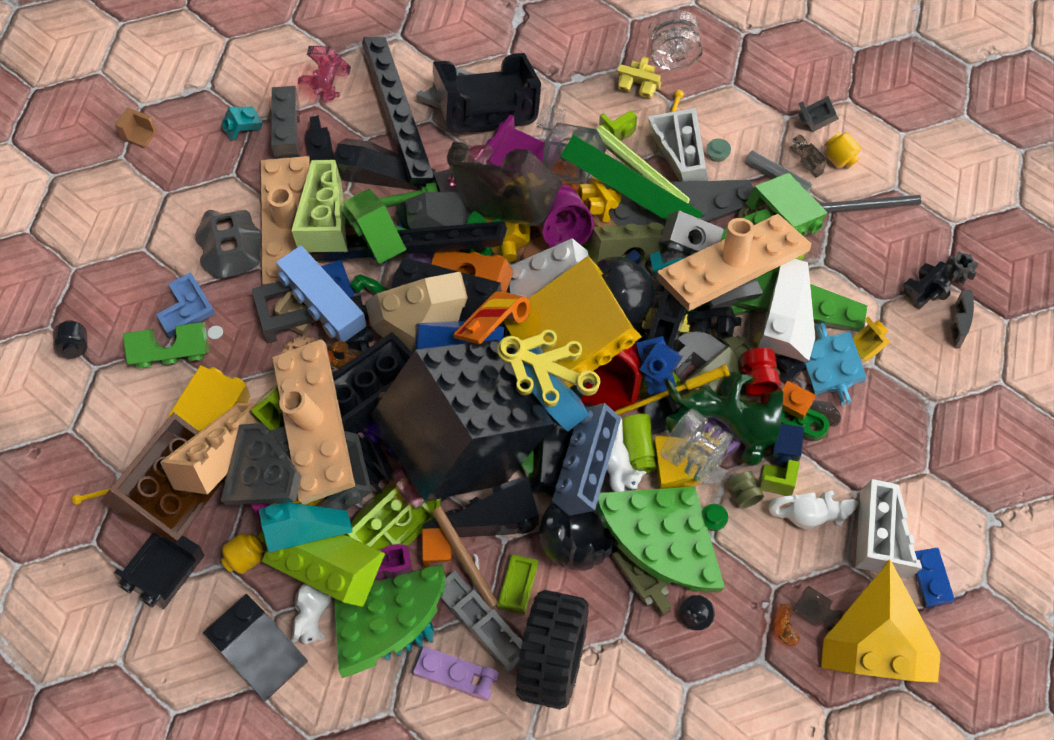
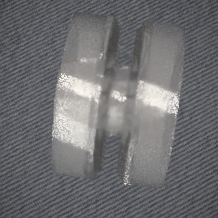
[648,10,703,70]

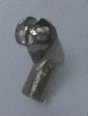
[810,400,842,427]

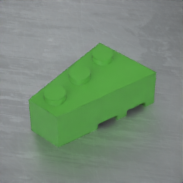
[343,188,406,264]

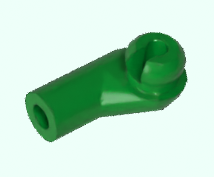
[350,274,387,295]

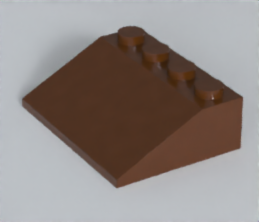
[101,412,227,543]

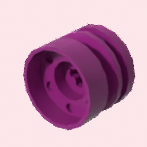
[530,184,594,247]

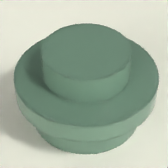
[707,138,731,162]

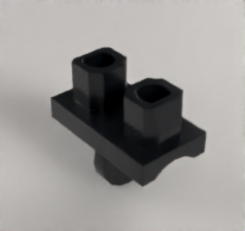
[904,261,951,309]
[687,304,742,338]

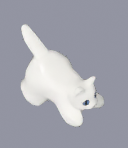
[606,416,646,492]
[291,583,333,645]

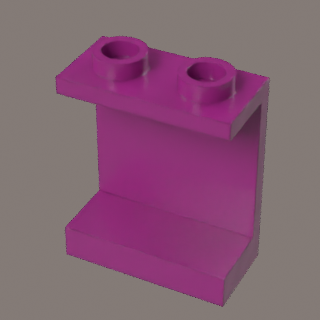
[484,115,560,180]

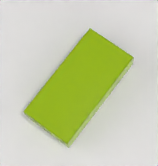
[498,554,539,615]

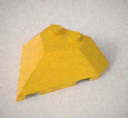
[821,559,940,683]

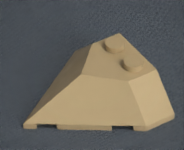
[365,272,468,352]

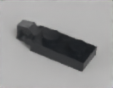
[306,115,334,164]

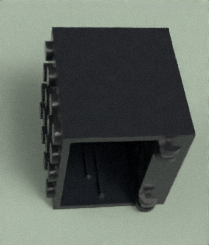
[371,340,554,502]

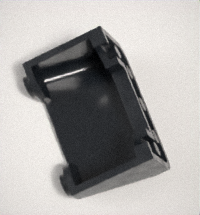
[433,53,541,133]

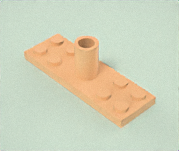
[261,156,312,285]
[656,214,811,311]
[272,339,355,505]

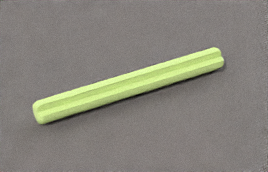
[592,125,690,204]

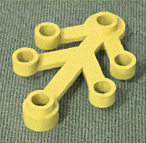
[497,330,600,407]

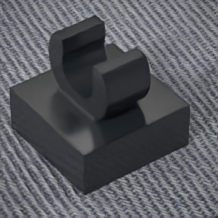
[776,354,806,384]

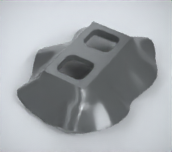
[196,210,262,278]

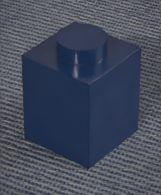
[770,424,804,468]

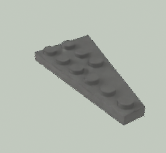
[604,180,754,253]

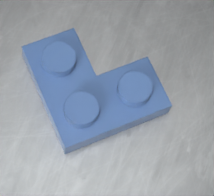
[156,272,215,338]

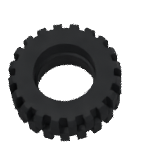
[515,590,589,710]

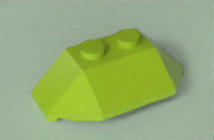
[346,471,441,550]

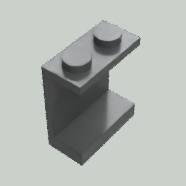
[317,431,372,510]

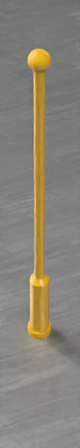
[572,363,730,429]

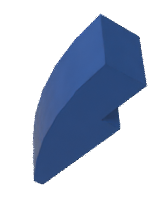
[416,321,504,350]

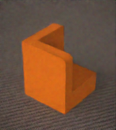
[422,528,452,568]

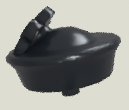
[680,595,715,631]

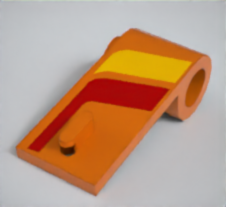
[453,291,530,345]

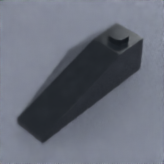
[423,475,539,537]

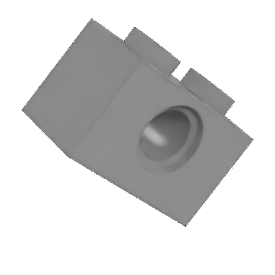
[660,211,724,255]

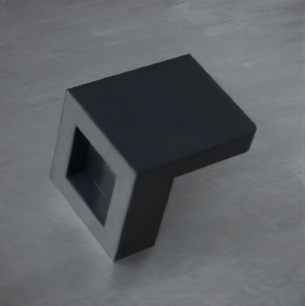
[642,393,678,435]

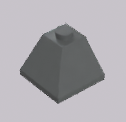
[406,192,466,229]

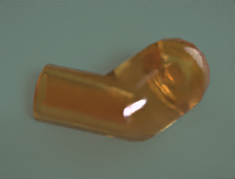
[773,604,800,646]

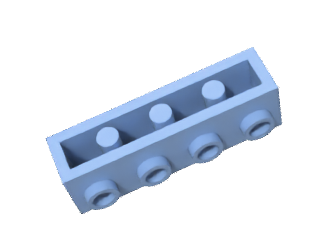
[276,245,366,344]

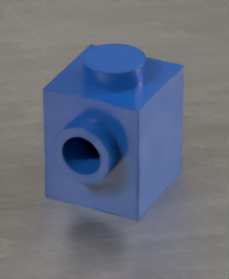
[639,342,683,385]

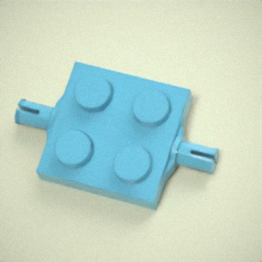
[804,323,867,405]

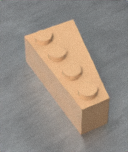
[160,403,263,494]

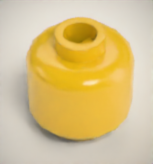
[824,132,861,168]
[221,533,264,574]

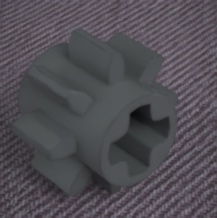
[945,251,978,285]

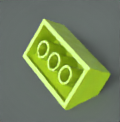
[262,534,385,607]

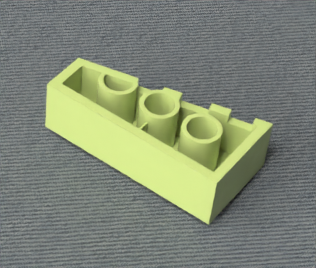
[291,160,348,252]

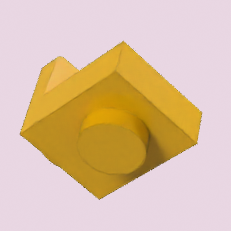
[852,316,891,362]

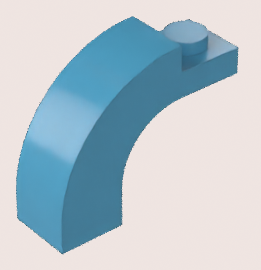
[511,346,589,431]

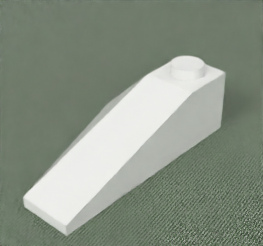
[757,259,815,363]

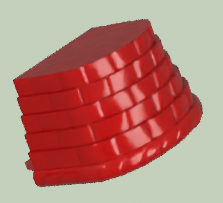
[581,342,642,411]

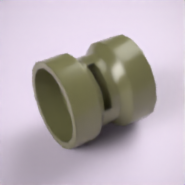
[728,471,764,509]

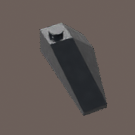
[333,138,436,191]

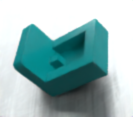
[222,106,263,140]

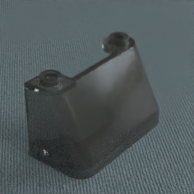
[447,142,562,226]

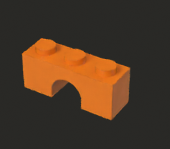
[431,250,513,292]

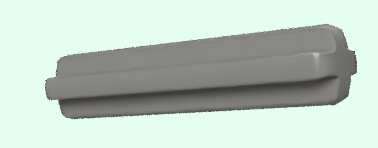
[745,150,812,193]

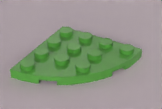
[595,486,725,593]
[334,564,446,678]

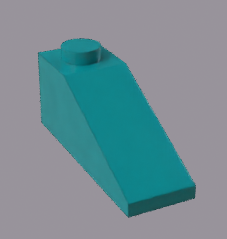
[259,503,353,552]

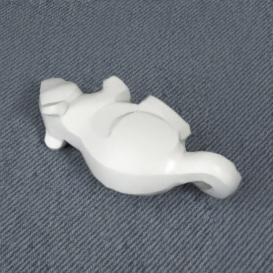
[769,491,859,530]

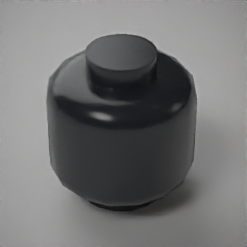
[53,320,88,359]

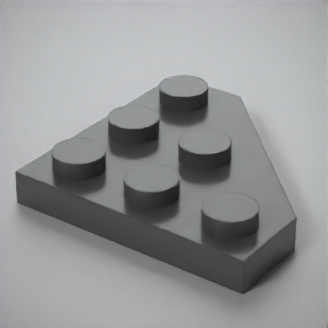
[221,423,301,505]

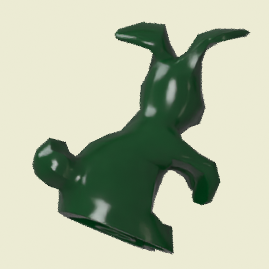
[664,371,783,466]

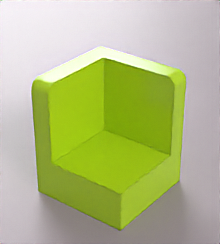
[760,460,800,496]

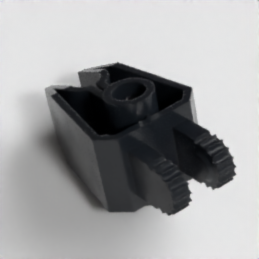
[357,433,394,494]

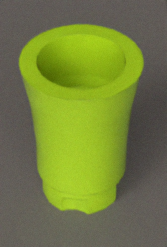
[622,414,657,475]

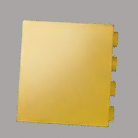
[503,256,641,388]

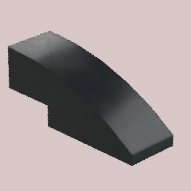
[640,288,688,363]

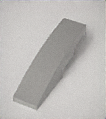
[440,571,522,672]

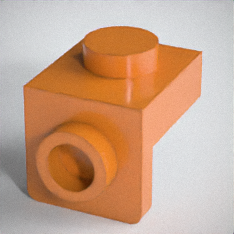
[780,381,816,420]

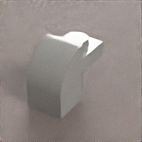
[674,332,726,377]

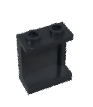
[529,422,574,497]
[114,531,205,610]

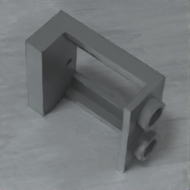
[252,281,324,343]

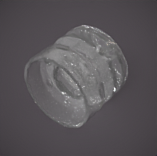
[660,409,733,483]

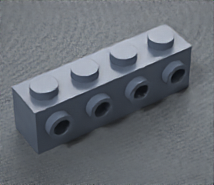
[552,403,621,515]

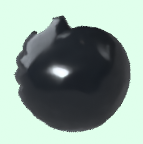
[596,257,654,328]
[539,504,615,571]

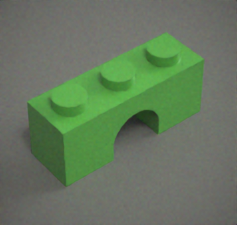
[123,322,210,368]

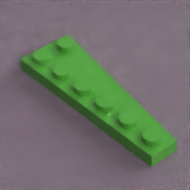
[733,270,868,332]

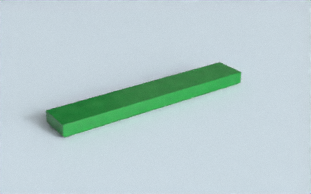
[561,134,703,235]

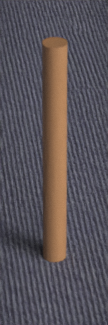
[431,506,498,608]

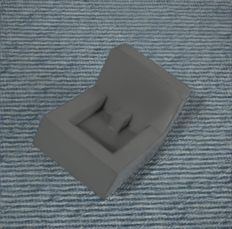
[798,96,839,132]

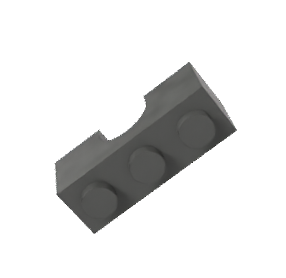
[271,86,300,159]

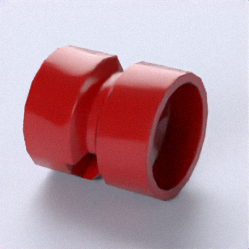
[740,348,781,396]

